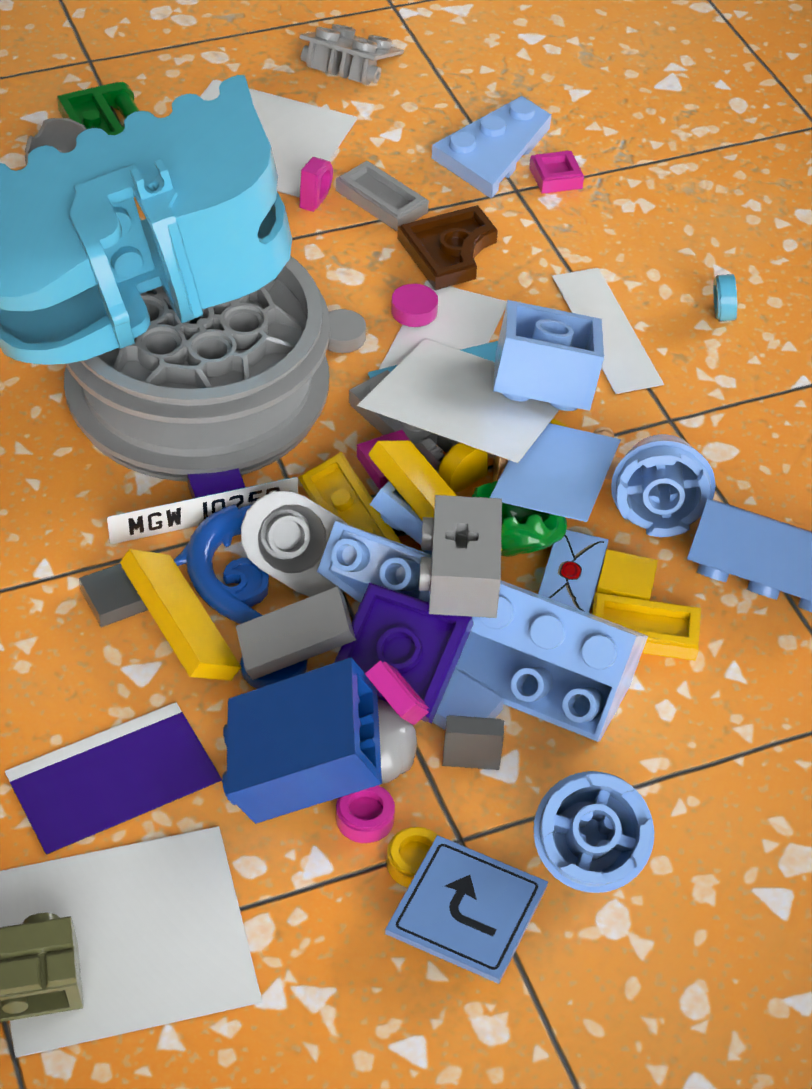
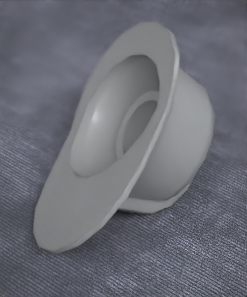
[241,491,348,597]

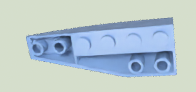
[317,521,648,742]

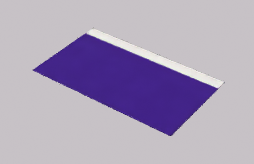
[4,702,222,855]

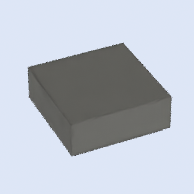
[79,564,148,627]
[442,715,504,770]

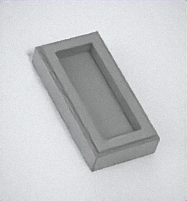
[336,161,429,231]
[236,586,356,680]

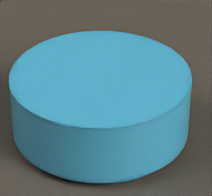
[713,274,737,321]

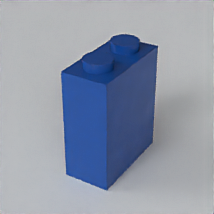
[222,657,382,824]

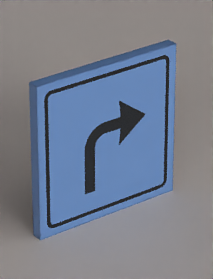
[385,835,548,984]

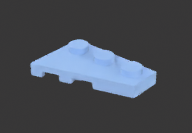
[431,96,551,199]

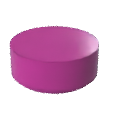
[391,284,438,327]
[336,785,395,843]

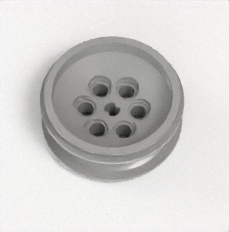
[64,256,330,482]

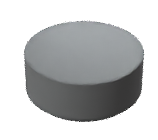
[327,309,366,353]

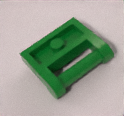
[57,82,139,135]

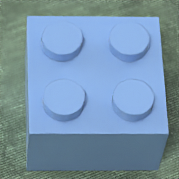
[493,300,604,411]

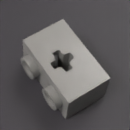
[419,495,502,618]

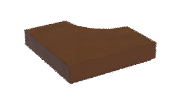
[398,205,498,290]

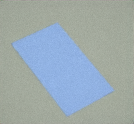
[490,423,621,522]

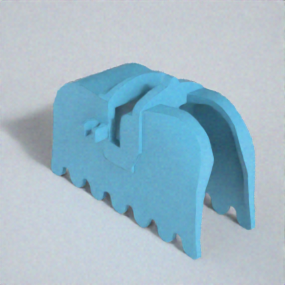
[0,75,292,365]

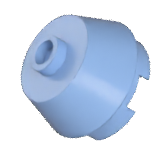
[611,434,715,537]
[533,771,654,893]

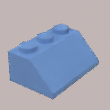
[687,499,812,612]

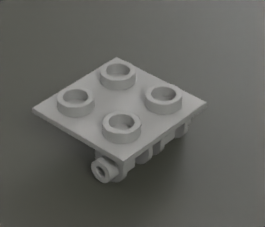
[300,24,404,85]

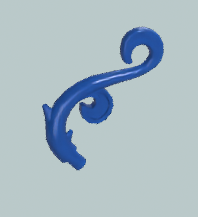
[174,504,308,689]

